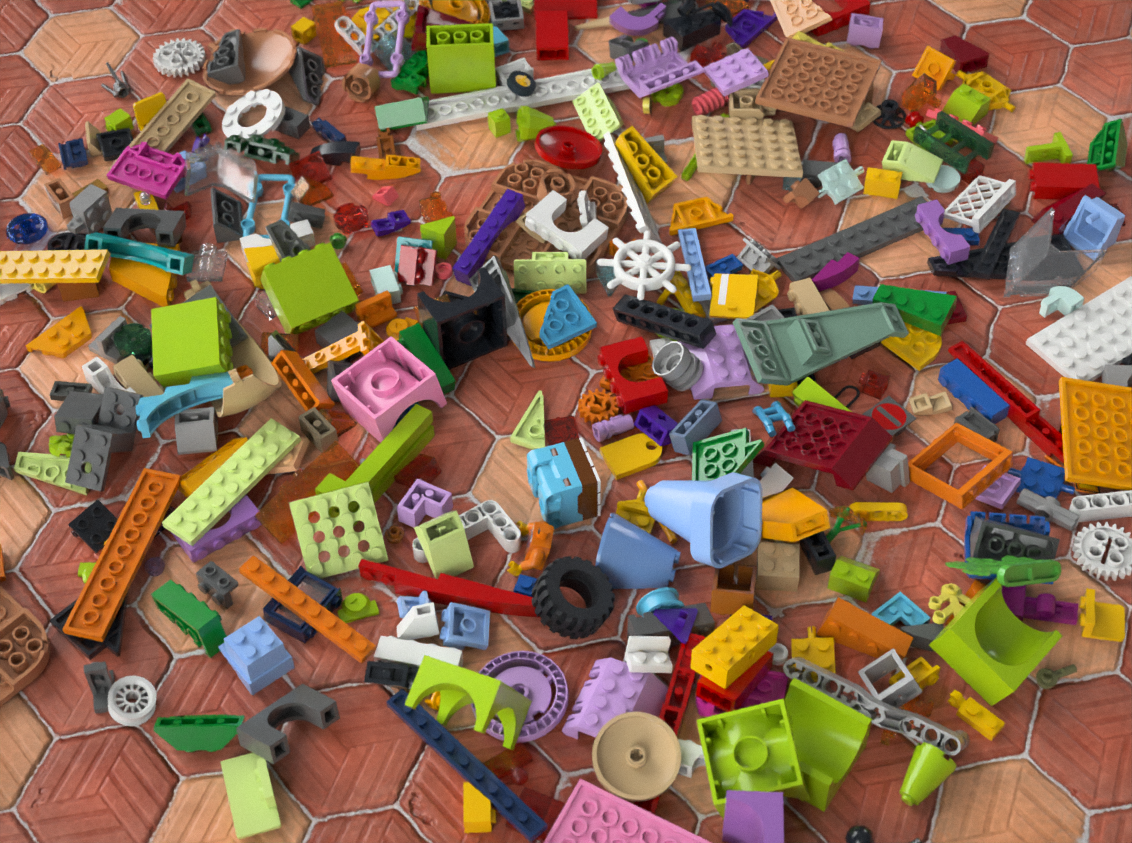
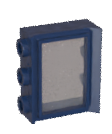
[263,566,343,644]

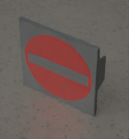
[862,396,916,437]

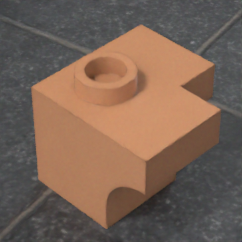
[782,177,819,209]

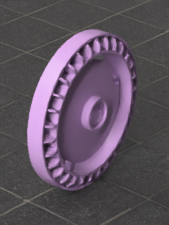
[471,651,569,743]

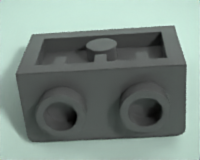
[288,201,325,229]

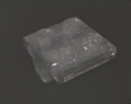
[186,243,228,282]

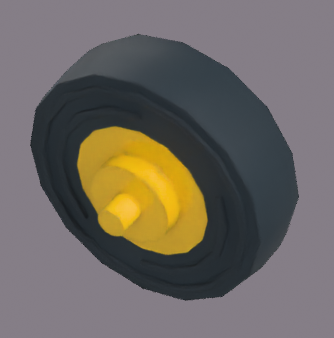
[507,71,536,97]

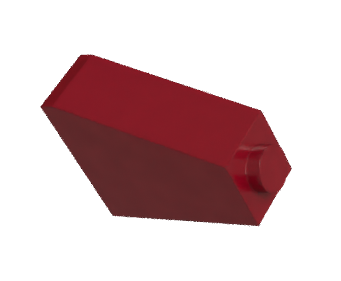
[939,35,989,73]

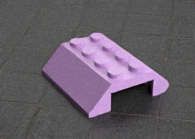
[615,37,705,98]
[678,324,764,400]
[562,657,668,739]

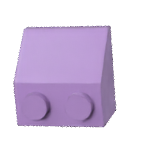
[847,13,883,49]

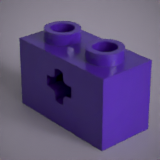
[634,405,678,446]

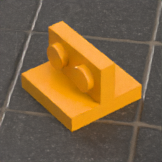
[912,46,957,91]

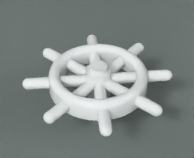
[597,230,691,300]

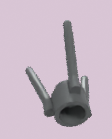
[101,62,131,98]

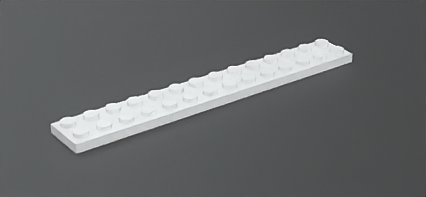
[415,64,630,131]

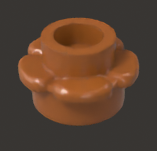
[385,525,405,544]

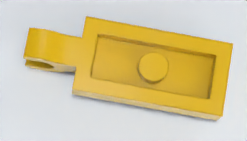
[947,690,1005,741]

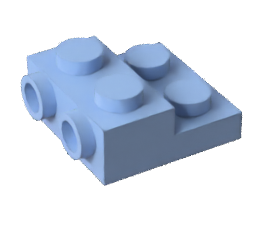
[440,602,490,650]

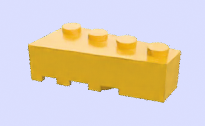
[615,126,678,204]

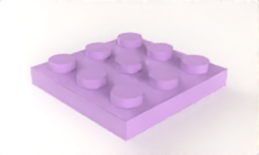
[704,48,769,96]

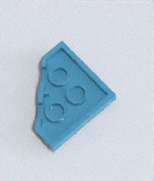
[539,284,597,349]

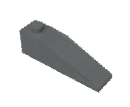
[265,219,311,262]
[970,517,1060,561]

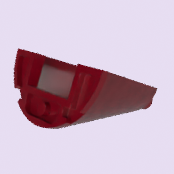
[411,5,474,51]

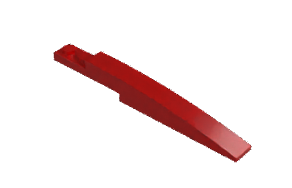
[948,341,1064,463]
[359,559,540,618]
[634,633,706,815]

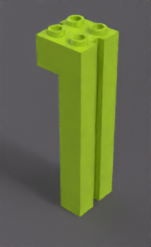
[315,404,435,527]

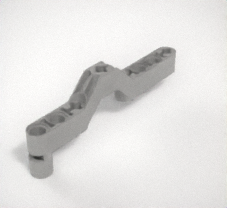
[783,657,970,755]

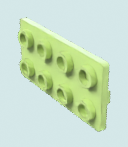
[573,83,624,142]
[514,252,586,294]
[221,753,281,839]

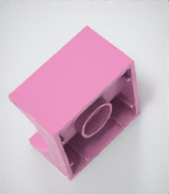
[331,337,447,443]

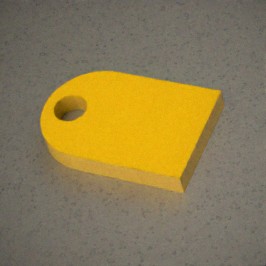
[599,433,662,480]

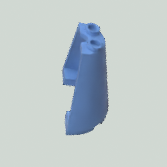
[595,513,681,589]

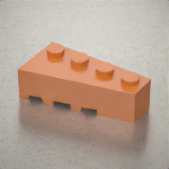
[816,597,913,660]

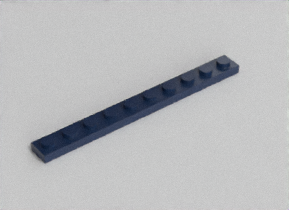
[386,689,548,843]

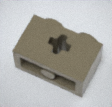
[298,407,339,454]

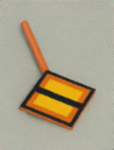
[1044,455,1101,494]

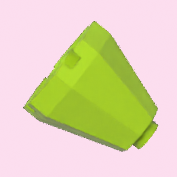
[515,106,556,142]

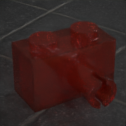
[690,41,727,73]

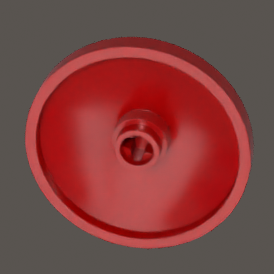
[535,125,602,170]

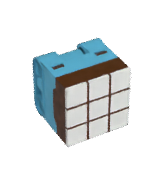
[527,437,601,529]

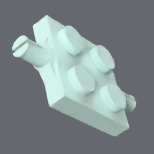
[817,159,864,205]

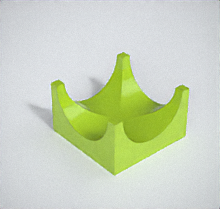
[405,655,532,750]
[696,699,811,820]

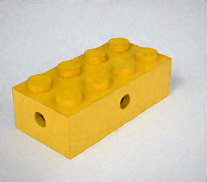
[691,605,779,689]

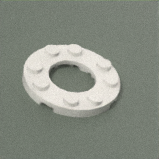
[222,89,285,139]

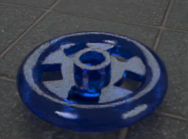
[6,213,48,245]

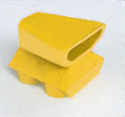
[244,246,280,289]

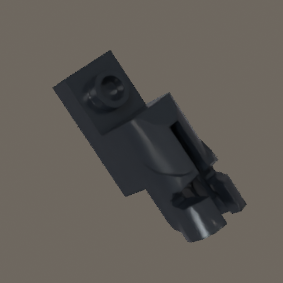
[364,661,419,690]

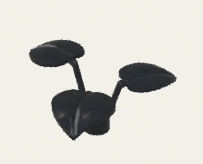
[677,0,733,27]

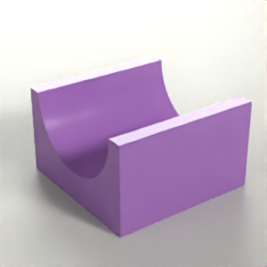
[722,790,784,843]

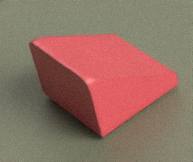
[372,186,399,206]

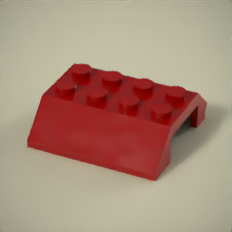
[534,0,597,21]

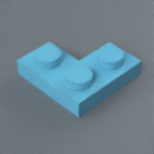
[871,591,931,626]

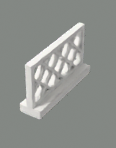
[944,175,1016,233]

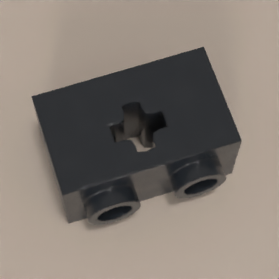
[800,531,836,575]

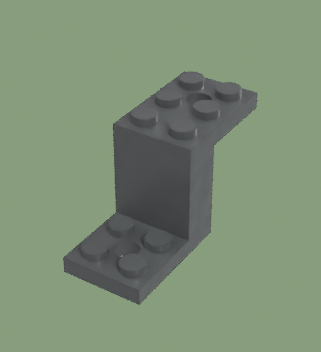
[65,387,143,492]

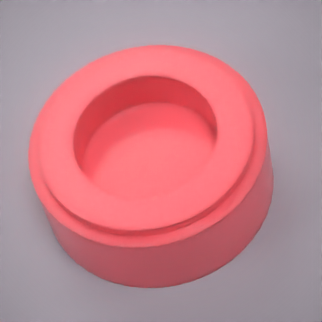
[435,262,453,279]

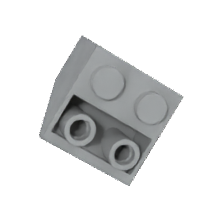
[175,407,218,455]

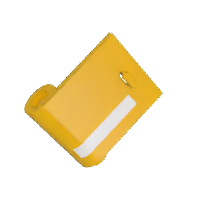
[709,273,759,319]

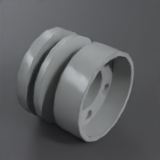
[652,341,703,391]

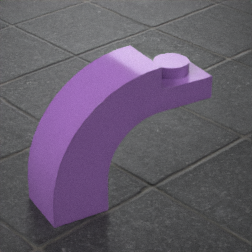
[609,2,666,36]

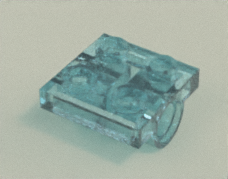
[371,29,416,71]

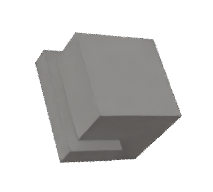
[866,443,910,493]

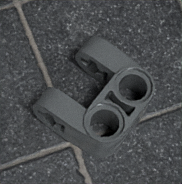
[608,35,649,62]

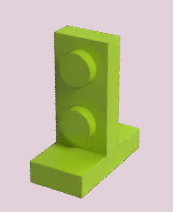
[1024,132,1073,164]

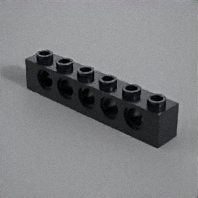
[612,294,716,349]

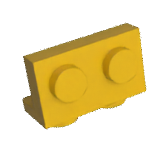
[889,657,940,696]

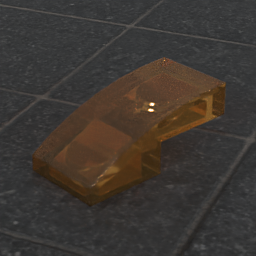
[28,144,61,175]

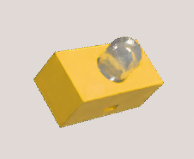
[133,191,159,210]

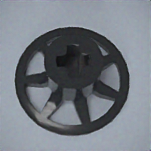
[872,99,906,129]

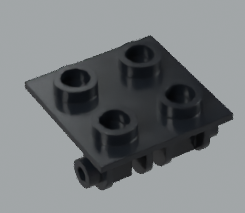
[68,499,118,553]

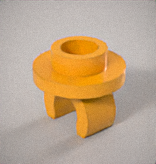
[425,691,440,711]

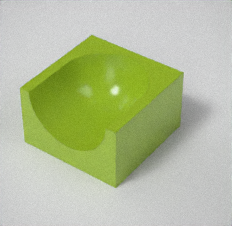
[929,577,1062,706]

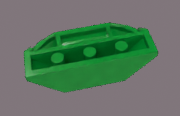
[1087,118,1128,171]
[153,714,245,752]

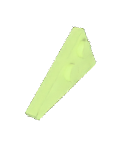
[510,390,545,450]

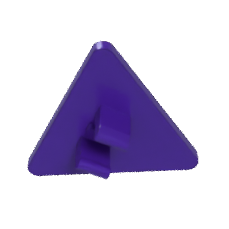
[654,608,698,644]

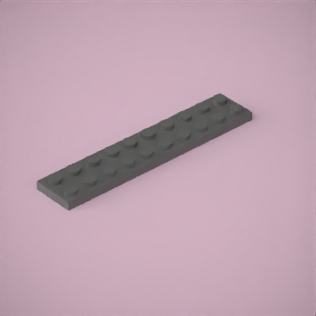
[777,196,927,282]

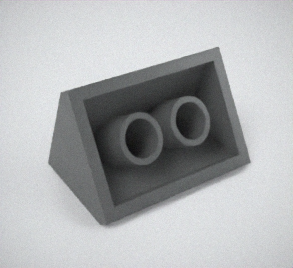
[210,187,243,243]

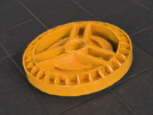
[419,0,490,24]
[511,289,593,362]

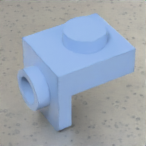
[397,591,431,618]

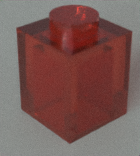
[957,155,985,185]

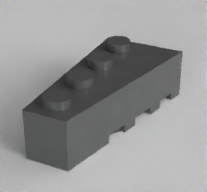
[627,603,715,649]

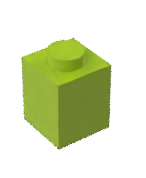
[104,108,134,131]
[488,108,511,138]

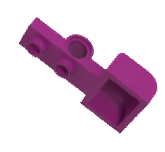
[1002,585,1078,625]

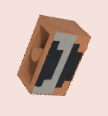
[44,178,75,219]

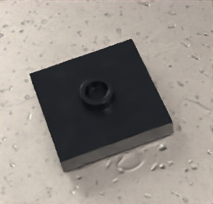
[96,128,134,162]

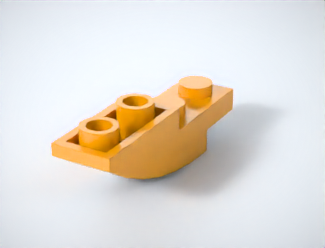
[351,154,421,180]

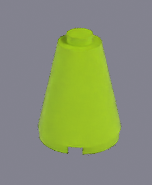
[899,742,956,806]

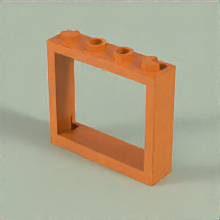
[908,422,1013,510]

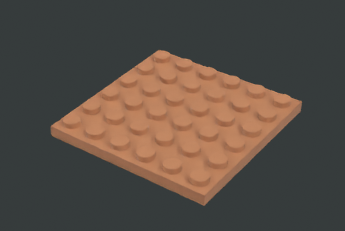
[755,37,882,128]

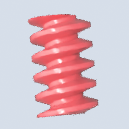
[692,87,729,115]

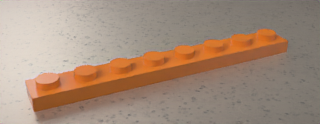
[239,555,376,664]

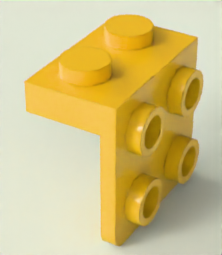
[133,92,166,131]
[1079,588,1125,642]

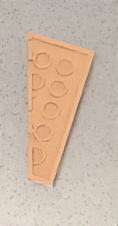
[770,0,832,38]

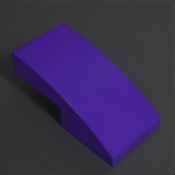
[370,210,411,237]

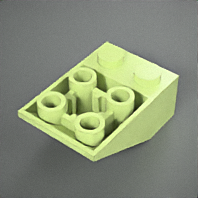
[882,141,943,183]
[414,510,474,579]

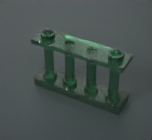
[912,111,994,174]

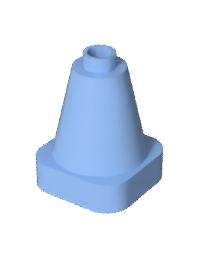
[645,472,763,568]

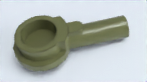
[1036,664,1077,689]

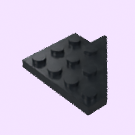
[49,590,129,660]

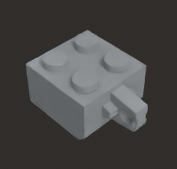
[67,184,112,234]

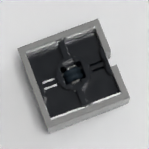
[489,0,524,31]

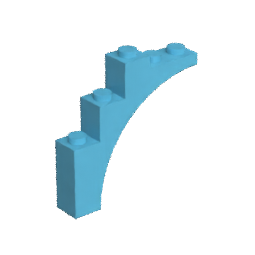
[136,372,233,438]

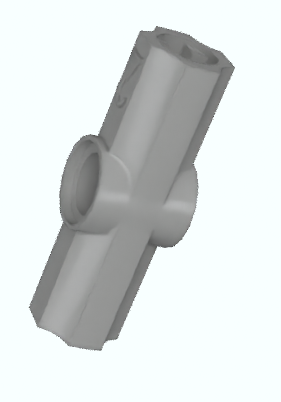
[1016,488,1079,531]

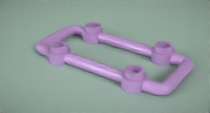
[359,0,410,78]

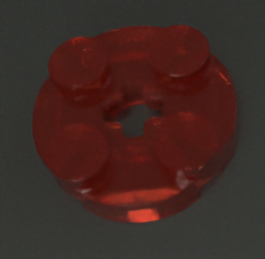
[333,203,369,234]

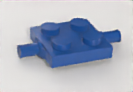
[1008,457,1075,499]

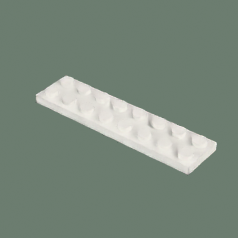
[603,132,662,243]

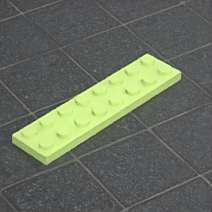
[162,418,301,546]

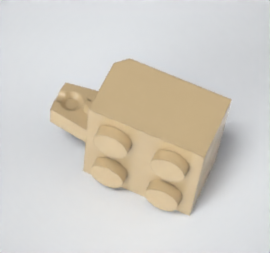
[728,88,776,120]
[756,540,799,592]

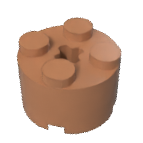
[342,63,380,102]
[537,169,575,208]

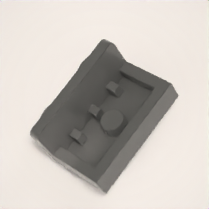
[196,561,239,609]

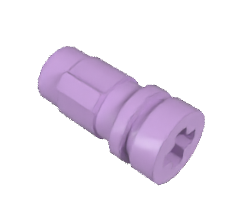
[833,133,851,163]
[592,414,634,442]

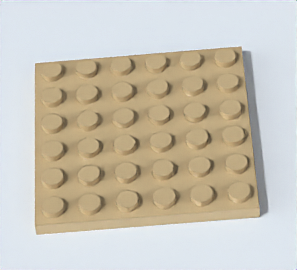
[692,115,803,178]

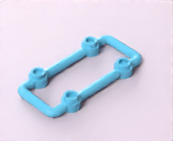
[241,174,297,239]

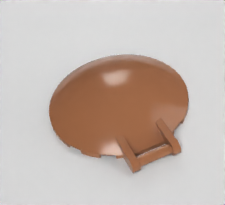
[203,28,297,95]

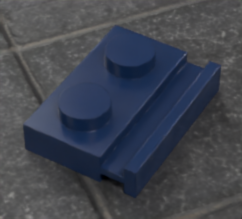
[58,138,89,170]

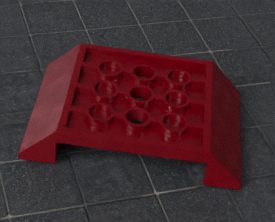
[753,400,893,491]

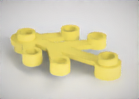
[928,583,971,624]

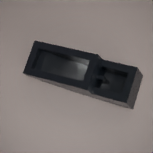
[308,141,361,166]

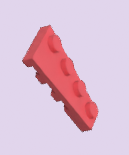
[926,109,999,144]

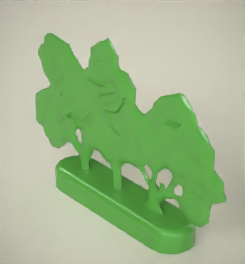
[945,555,1061,587]

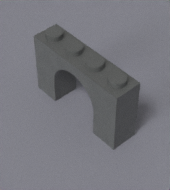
[103,208,186,247]
[236,684,340,764]

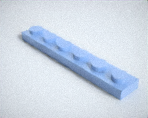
[678,228,711,302]

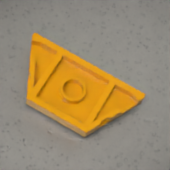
[669,196,734,236]
[25,306,93,359]

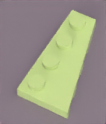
[14,452,92,495]

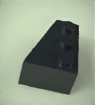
[663,11,721,52]

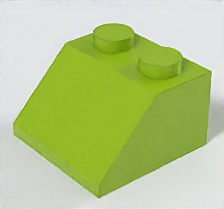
[942,84,991,126]
[827,556,880,602]

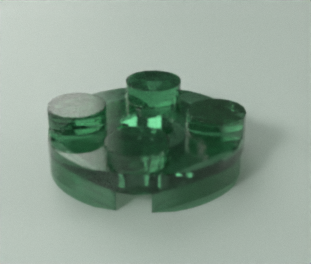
[114,323,152,356]

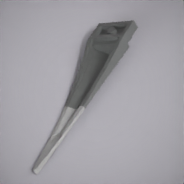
[469,256,535,368]

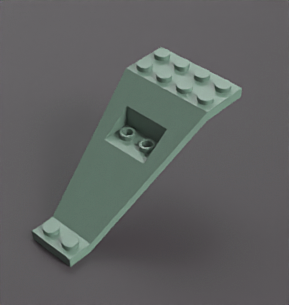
[733,302,909,386]

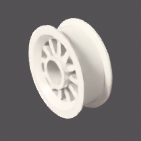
[108,676,156,726]

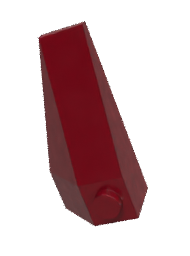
[1031,184,1106,235]

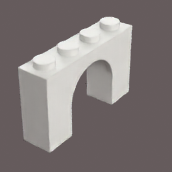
[525,190,609,259]

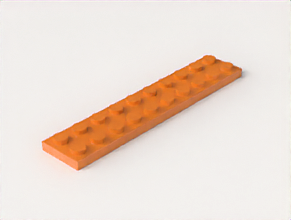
[63,468,182,642]

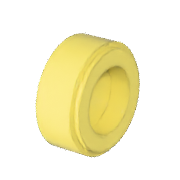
[643,97,652,114]

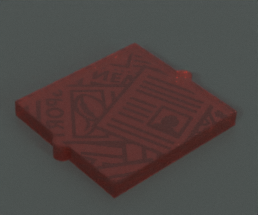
[544,416,579,446]

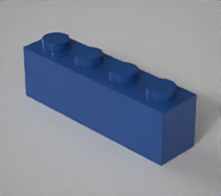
[938,358,1010,424]

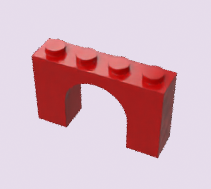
[810,0,871,37]
[597,336,668,414]

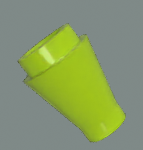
[591,62,616,80]

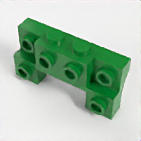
[391,50,429,95]

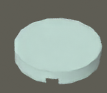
[926,165,960,193]

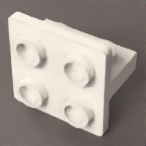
[623,636,673,673]

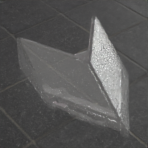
[185,142,258,203]
[1003,207,1107,297]

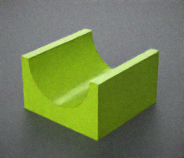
[784,678,872,812]

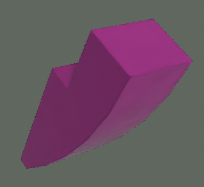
[812,252,860,292]

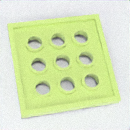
[289,482,388,579]

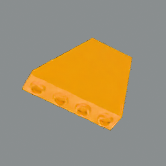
[109,243,182,307]
[761,488,830,542]

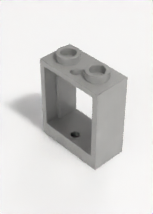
[858,648,923,708]

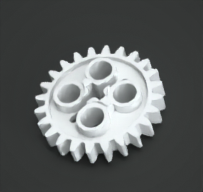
[153,38,206,78]
[1072,522,1132,581]

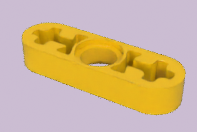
[849,502,908,521]

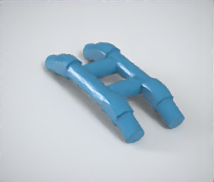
[752,401,795,437]

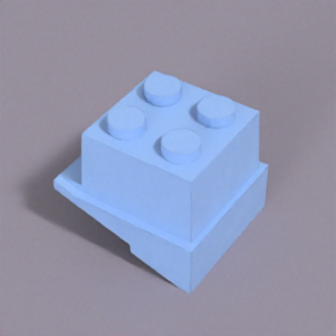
[1063,195,1126,261]
[218,616,295,695]

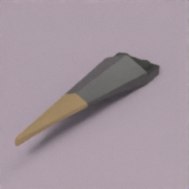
[574,0,700,30]

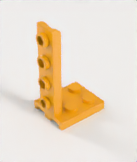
[302,321,384,374]

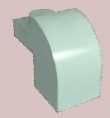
[1039,286,1084,318]

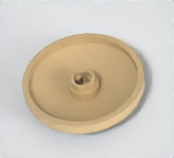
[592,712,681,801]

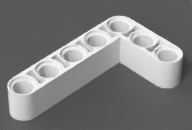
[335,0,419,56]
[1069,490,1132,522]
[412,500,521,563]

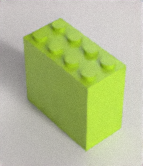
[427,23,496,94]
[260,242,359,338]
[151,297,234,389]

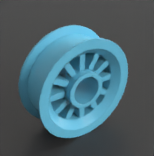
[636,587,685,617]

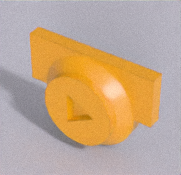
[386,317,418,341]

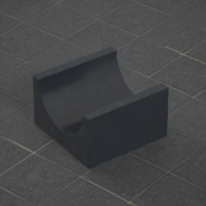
[417,267,508,370]

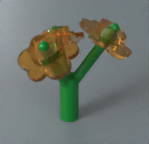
[826,506,867,543]

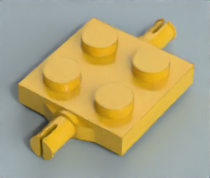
[791,626,836,682]

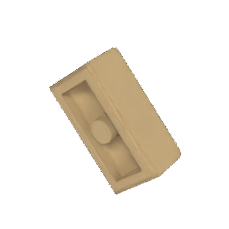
[85,122,102,156]

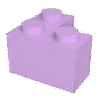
[397,479,453,528]

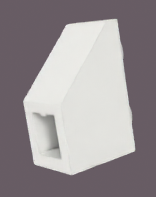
[397,602,440,640]

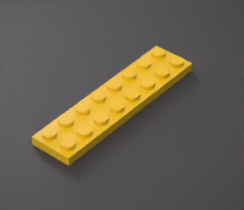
[0,250,111,284]

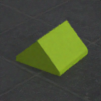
[420,216,457,260]

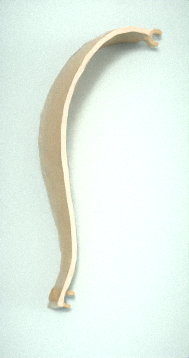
[184,279,282,417]

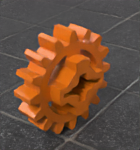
[578,389,619,425]

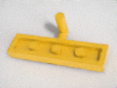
[657,270,706,318]

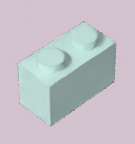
[370,265,403,304]

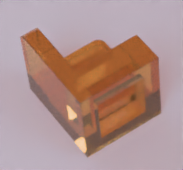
[901,696,934,726]

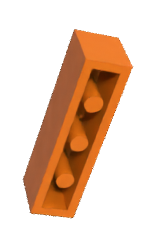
[271,350,335,417]

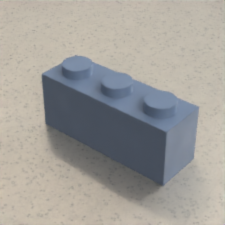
[669,399,722,455]

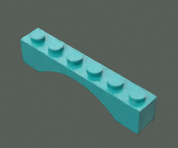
[85,232,194,275]

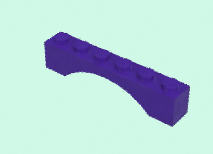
[452,189,526,286]

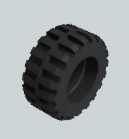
[531,556,615,639]

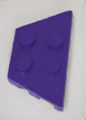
[725,9,778,49]

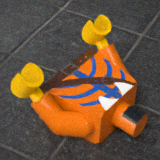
[507,521,554,577]

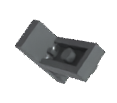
[84,661,115,714]

